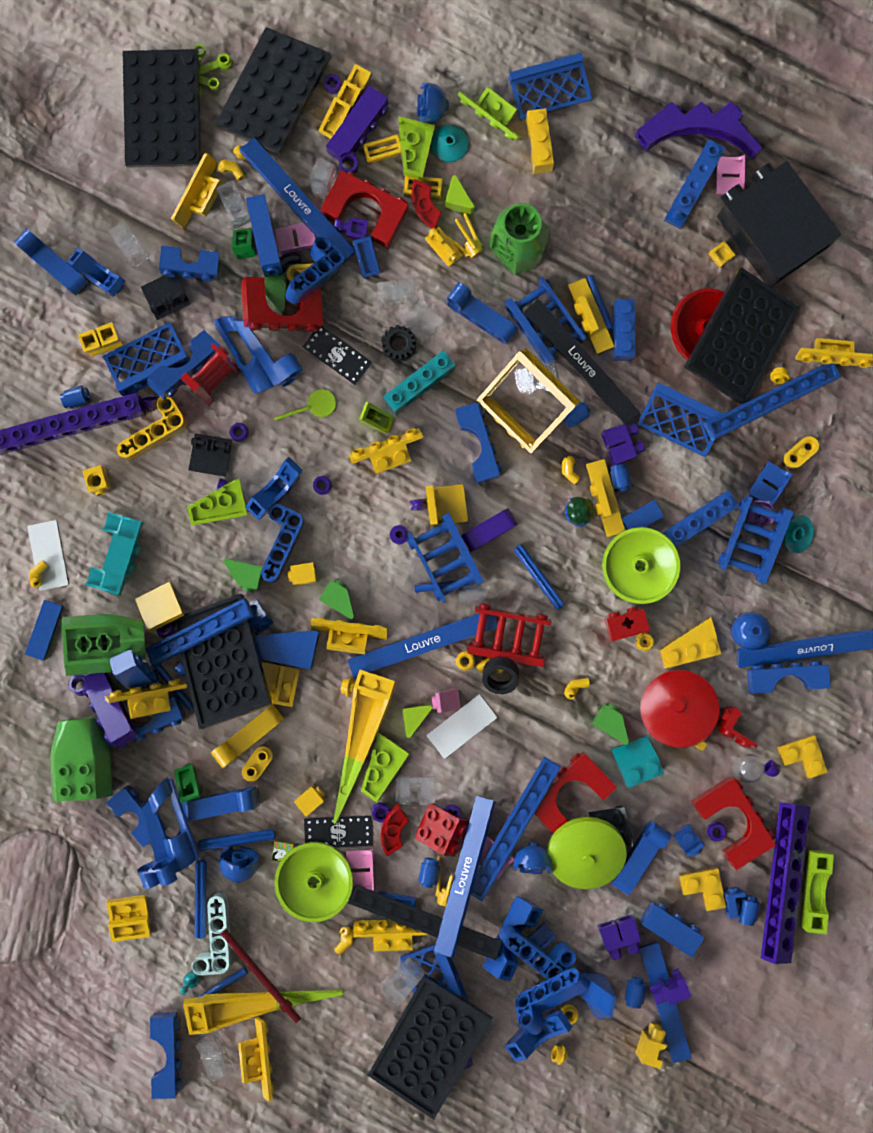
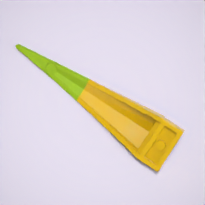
[333,670,397,824]
[183,990,344,1035]

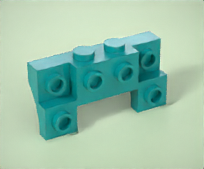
[85,512,144,596]

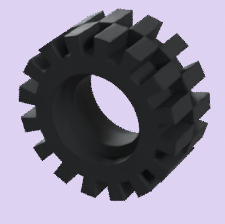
[382,325,416,362]

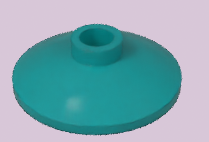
[431,125,468,162]
[784,515,814,553]

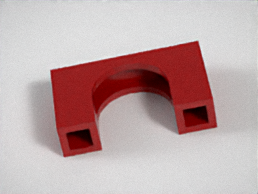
[320,170,409,249]
[241,277,323,332]
[534,752,617,834]
[691,776,776,870]

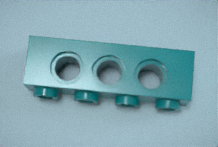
[383,350,455,416]

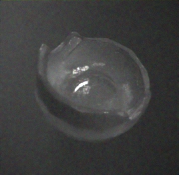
[732,754,765,783]

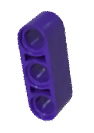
[461,508,518,552]

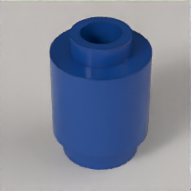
[60,385,91,409]
[564,402,591,428]
[610,464,633,493]
[418,858,441,888]
[738,895,761,926]
[624,977,647,1009]

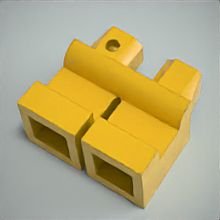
[78,322,123,357]
[635,1022,668,1069]

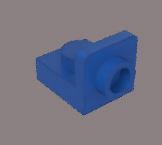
[249,599,273,633]
[673,824,705,857]
[723,887,747,919]

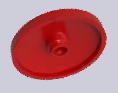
[670,288,724,360]
[640,670,720,748]

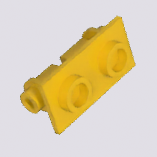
[424,227,463,267]

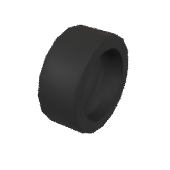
[482,657,519,695]

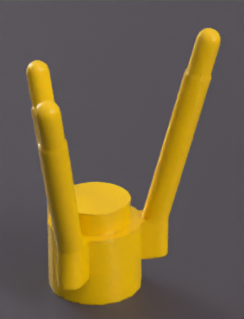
[447,213,483,259]
[435,856,454,907]

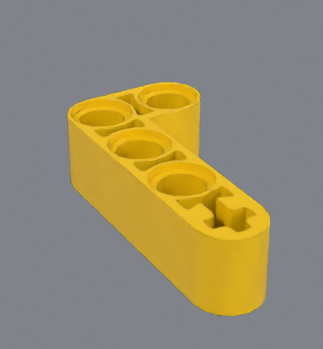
[117,397,187,460]
[211,704,285,768]

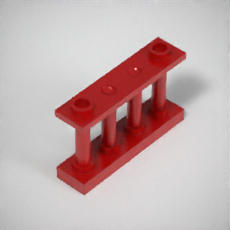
[181,343,240,406]
[467,603,552,667]

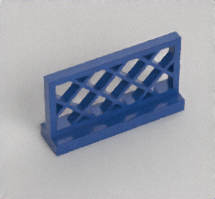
[508,52,592,120]
[103,322,190,396]
[637,383,723,457]
[400,944,469,1001]

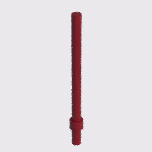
[220,928,301,1023]

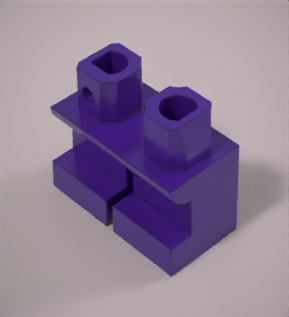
[601,424,645,466]
[597,914,641,960]
[649,968,692,1006]

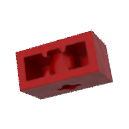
[604,606,650,641]

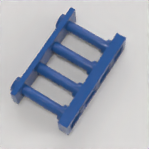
[664,139,726,229]
[504,276,586,368]
[718,495,794,584]
[407,513,484,603]

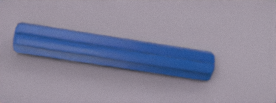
[514,544,565,610]
[199,829,275,851]
[195,860,207,939]

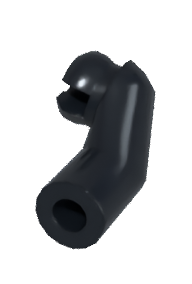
[280,254,300,273]

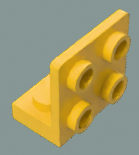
[425,484,468,527]

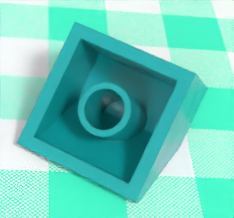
[611,736,665,788]

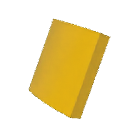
[261,662,300,707]
[106,895,151,942]

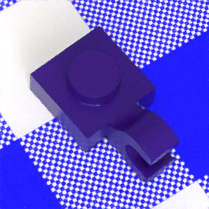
[334,217,368,240]

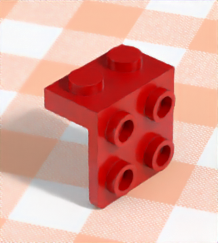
[716,706,758,749]
[415,804,469,857]

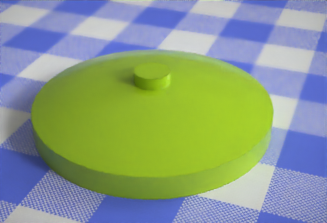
[602,527,681,604]
[547,817,626,889]
[274,842,353,922]

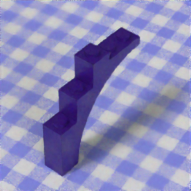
[635,101,762,160]

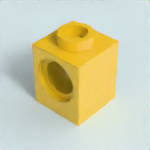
[82,465,112,496]
[288,562,318,586]
[294,785,325,816]

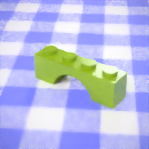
[801,849,834,934]

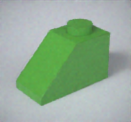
[265,273,288,316]
[224,559,263,593]
[319,579,355,620]
[591,703,629,745]

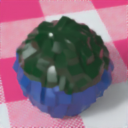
[565,497,595,527]

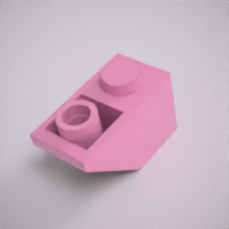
[432,689,461,713]

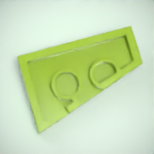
[398,116,435,180]
[187,477,248,526]
[361,732,410,803]

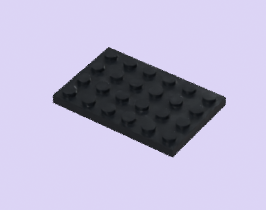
[215,27,332,155]
[123,49,201,167]
[684,267,800,405]
[173,594,272,729]
[367,974,493,1120]

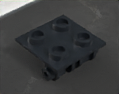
[141,275,191,320]
[188,433,232,477]
[589,805,634,846]

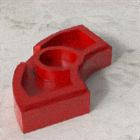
[412,179,442,229]
[380,803,409,856]

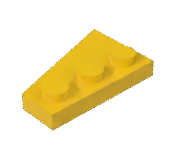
[660,617,721,668]

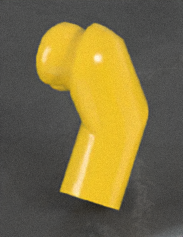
[218,159,245,181]

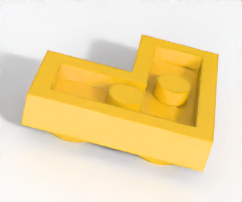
[777,735,828,778]
[679,868,726,911]

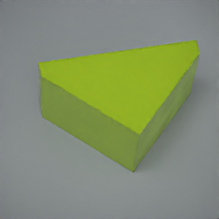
[445,175,474,215]
[359,402,395,434]
[403,704,433,739]

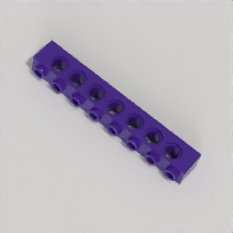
[0,393,146,455]
[760,802,811,964]

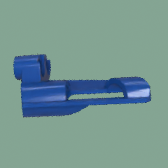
[214,316,303,394]
[137,777,200,889]

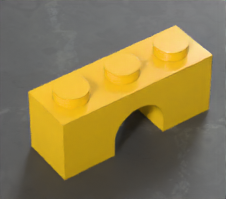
[526,108,554,174]

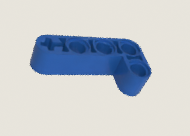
[14,228,88,296]
[285,237,345,304]
[446,282,518,345]
[261,504,305,583]
[182,786,260,821]
[611,820,672,895]
[499,925,576,979]
[515,968,590,1035]

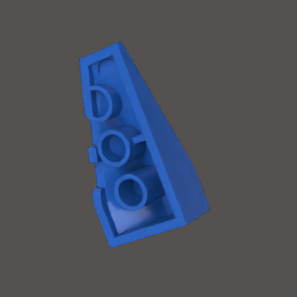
[581,971,616,1020]

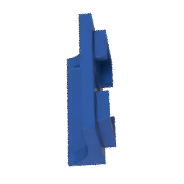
[748,461,793,505]

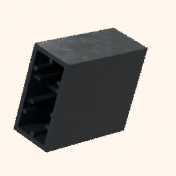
[717,161,841,288]

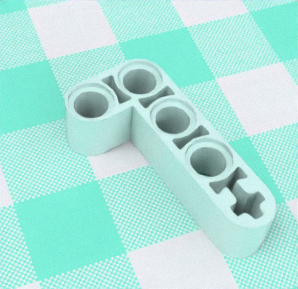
[192,892,232,975]

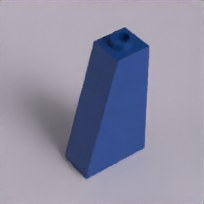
[246,194,283,277]
[254,631,320,670]

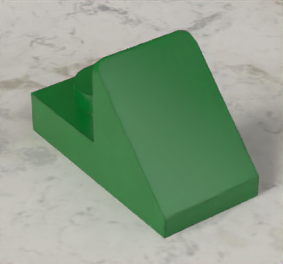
[232,228,255,259]
[174,764,203,804]

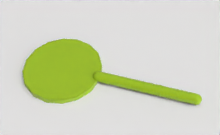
[274,389,336,420]

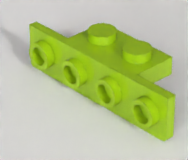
[457,87,522,141]

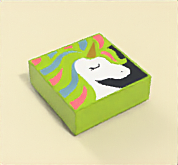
[271,840,294,862]

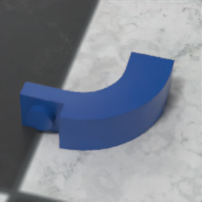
[66,248,125,297]
[245,457,303,520]
[504,1009,573,1062]

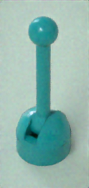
[179,971,200,995]

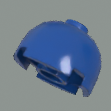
[417,83,449,123]
[731,612,772,649]
[513,842,552,874]
[220,846,259,883]

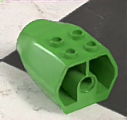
[489,203,551,275]
[61,614,146,676]
[50,717,113,802]

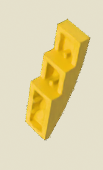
[318,64,372,139]

